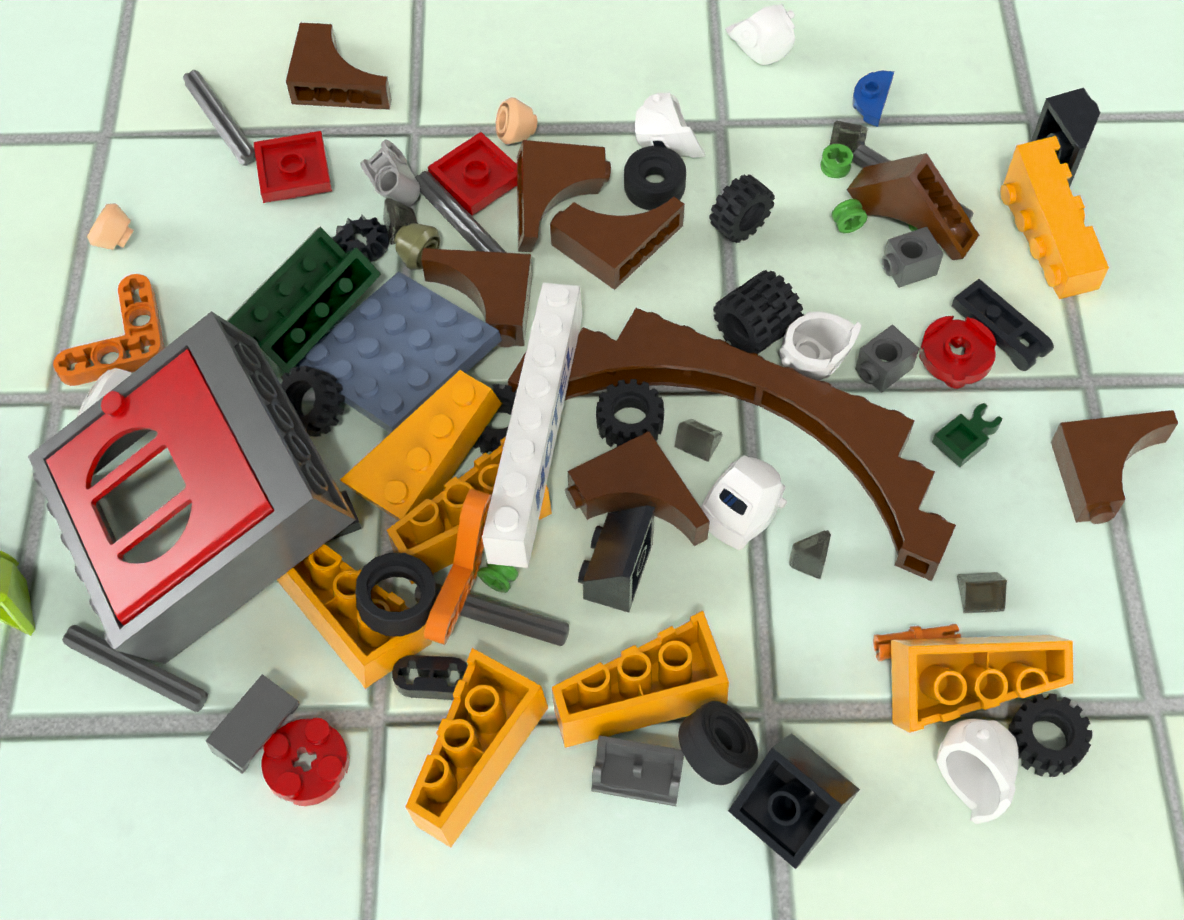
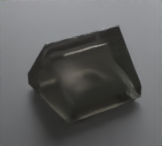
[830,121,868,153]
[383,198,418,245]
[674,419,723,462]
[789,530,831,579]
[957,572,1007,613]

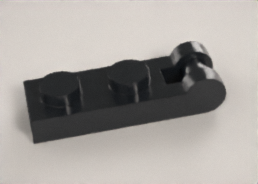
[952,279,1054,371]

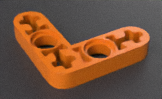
[53,274,165,386]
[424,488,492,645]

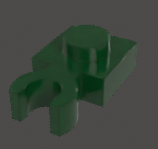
[932,403,1003,467]

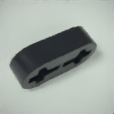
[392,655,468,700]

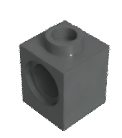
[882,227,944,288]
[855,324,919,393]

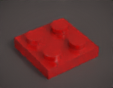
[253,131,332,203]
[428,132,517,216]

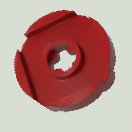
[919,316,996,389]
[261,718,349,806]

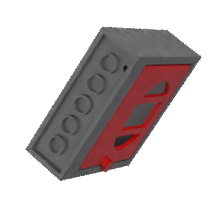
[28,311,356,664]

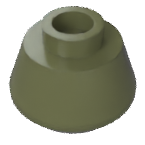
[394,223,441,270]

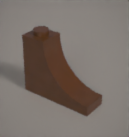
[286,22,392,110]
[517,140,611,252]
[846,153,980,260]
[550,197,685,290]
[421,248,533,347]
[1051,410,1178,524]
[565,432,710,546]

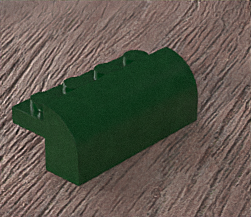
[226,226,381,378]

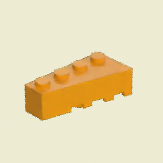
[1000,136,1109,299]
[340,370,502,521]
[387,436,552,585]
[277,544,432,689]
[552,611,729,748]
[891,635,1073,733]
[405,648,548,848]

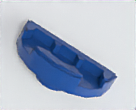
[852,70,895,127]

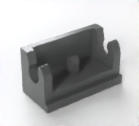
[206,674,299,774]
[591,735,684,807]

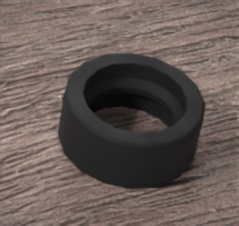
[356,553,436,636]

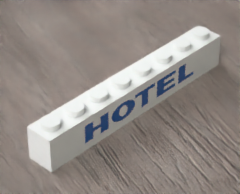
[482,283,583,568]

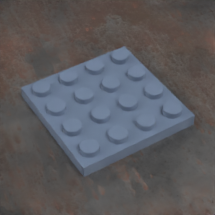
[296,271,502,433]

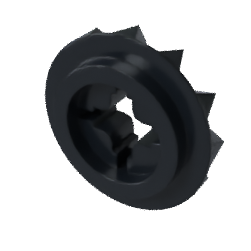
[332,215,390,262]

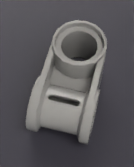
[360,139,420,207]

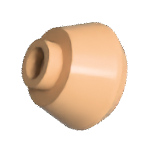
[496,97,537,145]
[87,203,134,250]

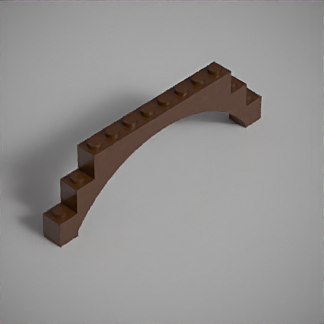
[508,308,956,581]

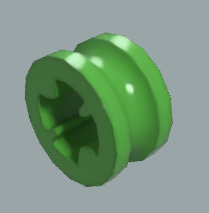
[820,144,853,178]
[831,199,868,233]
[477,559,518,593]

